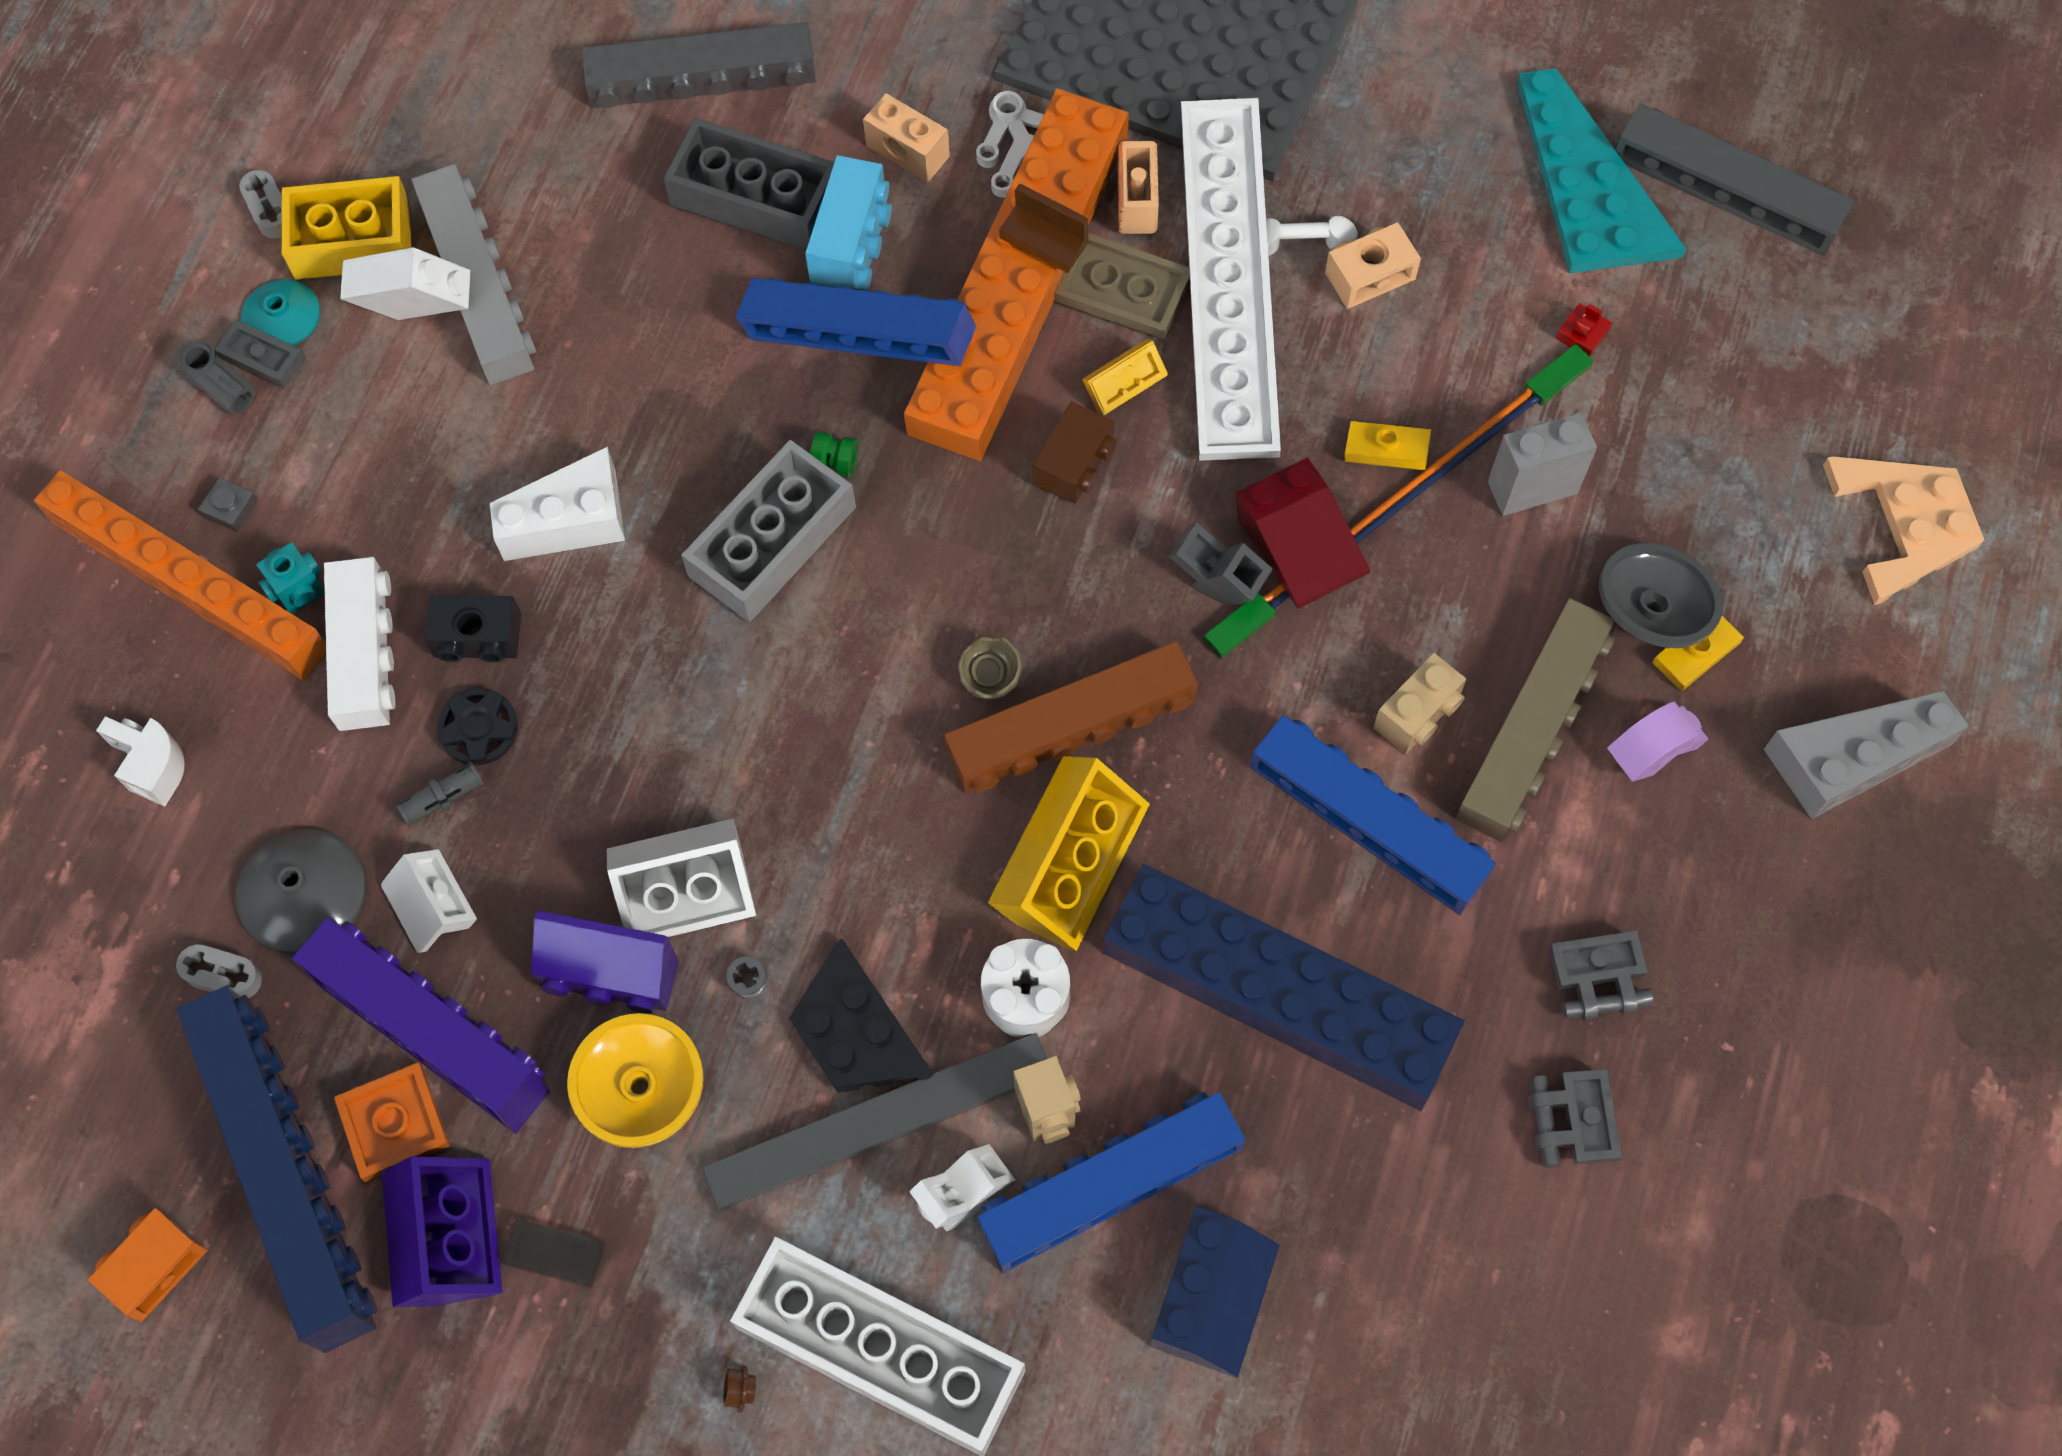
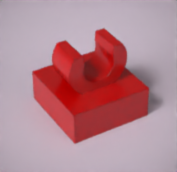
[1555,303,1613,357]

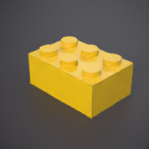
[282,176,411,280]

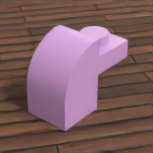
[1607,701,1709,782]

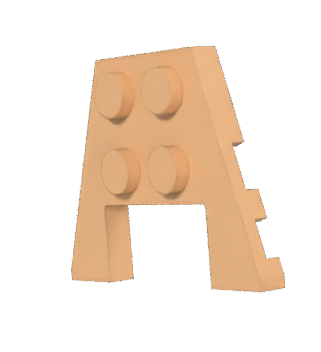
[1823,456,1984,605]

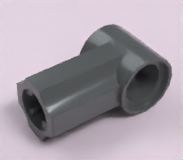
[178,340,257,415]

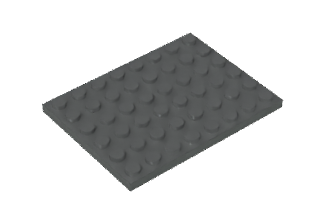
[994,0,1358,181]

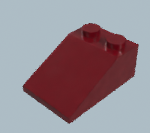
[1235,457,1370,609]

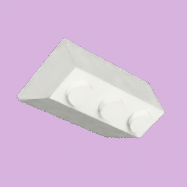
[607,818,756,937]

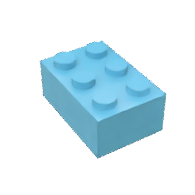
[805,155,892,291]

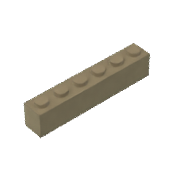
[1455,598,1616,842]

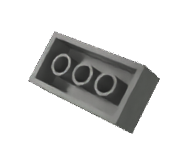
[663,118,834,249]

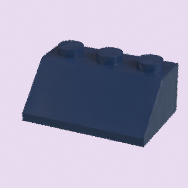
[1149,1205,1280,1378]

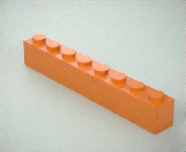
[33,470,326,681]

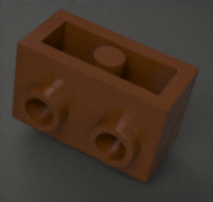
[1032,401,1117,504]

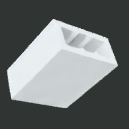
[340,247,471,320]

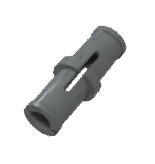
[395,761,485,827]

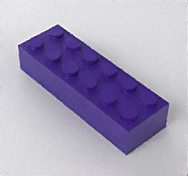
[291,917,550,1134]

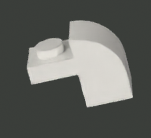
[96,716,185,807]
[909,1144,1015,1232]

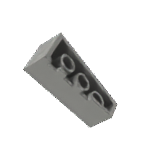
[1763,691,1969,819]

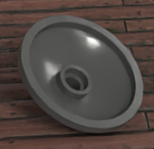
[1599,543,1723,648]
[235,829,367,954]

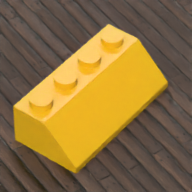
[988,756,1150,951]

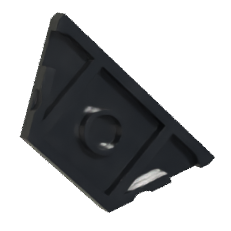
[789,939,934,1093]

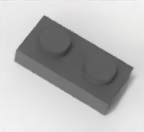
[214,319,306,388]

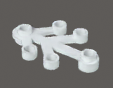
[976,91,1044,197]

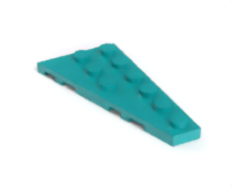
[1516,68,1687,274]

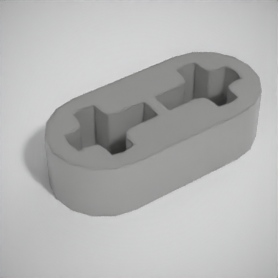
[239,170,282,239]
[176,944,262,998]

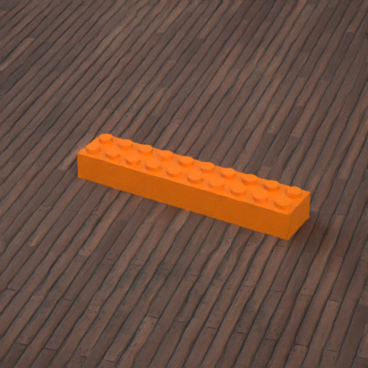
[904,88,1129,462]

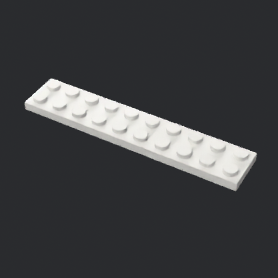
[1181,98,1281,461]

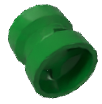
[810,431,859,478]

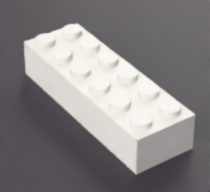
[730,1237,1025,1456]

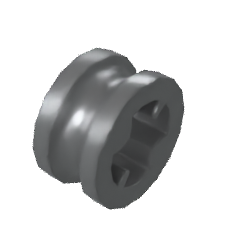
[726,956,768,998]

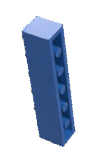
[735,278,976,366]
[1250,715,1496,915]
[977,1092,1246,1273]

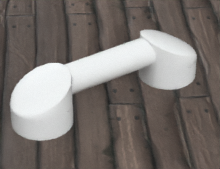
[1266,216,1358,256]

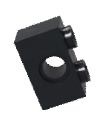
[425,595,521,662]

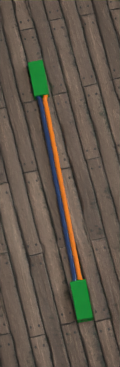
[1203,344,1594,659]

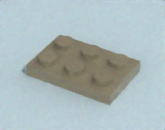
[1055,232,1190,340]

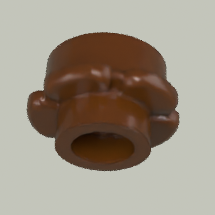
[723,1365,756,1413]

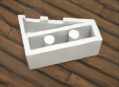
[490,447,625,561]

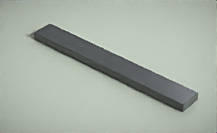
[703,1033,1048,1211]

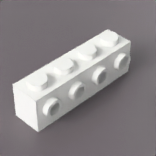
[324,557,395,731]

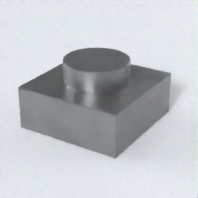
[198,477,258,532]

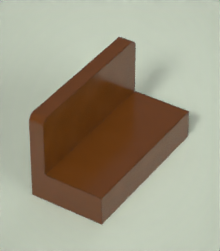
[999,184,1088,273]

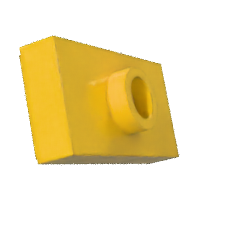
[1082,339,1168,415]
[1345,421,1431,470]
[1652,616,1744,692]

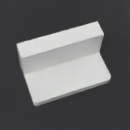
[381,849,477,953]

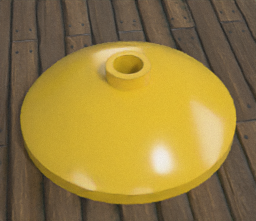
[567,1013,704,1148]

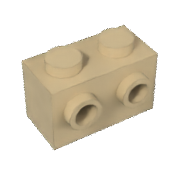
[1373,653,1467,755]
[1013,1056,1081,1144]

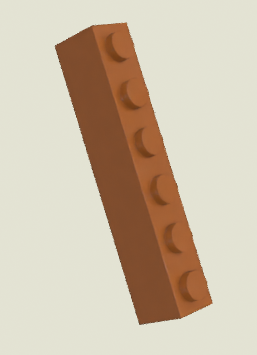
[944,641,1198,793]

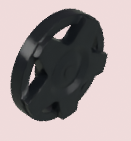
[437,688,518,765]

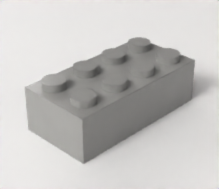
[681,440,856,623]

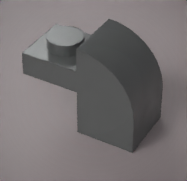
[1168,522,1273,605]

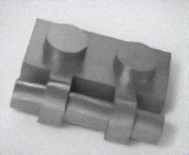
[1548,931,1653,1021]
[1527,1069,1622,1168]

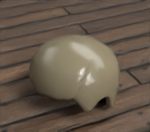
[958,637,1022,700]

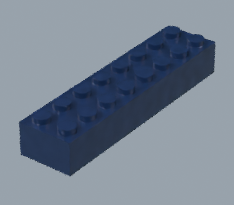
[1103,864,1465,1111]
[176,985,378,1353]

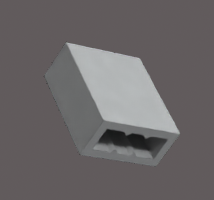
[1488,413,1597,516]

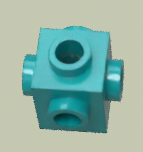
[256,542,325,614]

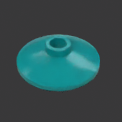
[241,279,321,346]

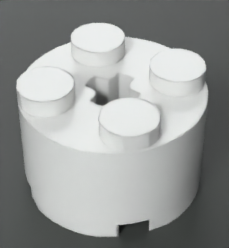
[981,939,1070,1038]

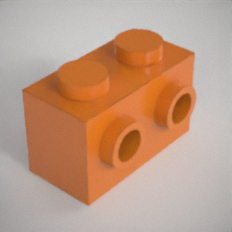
[87,1208,208,1322]

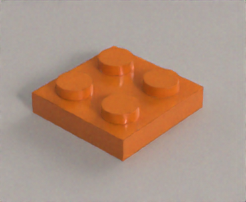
[334,1062,451,1182]

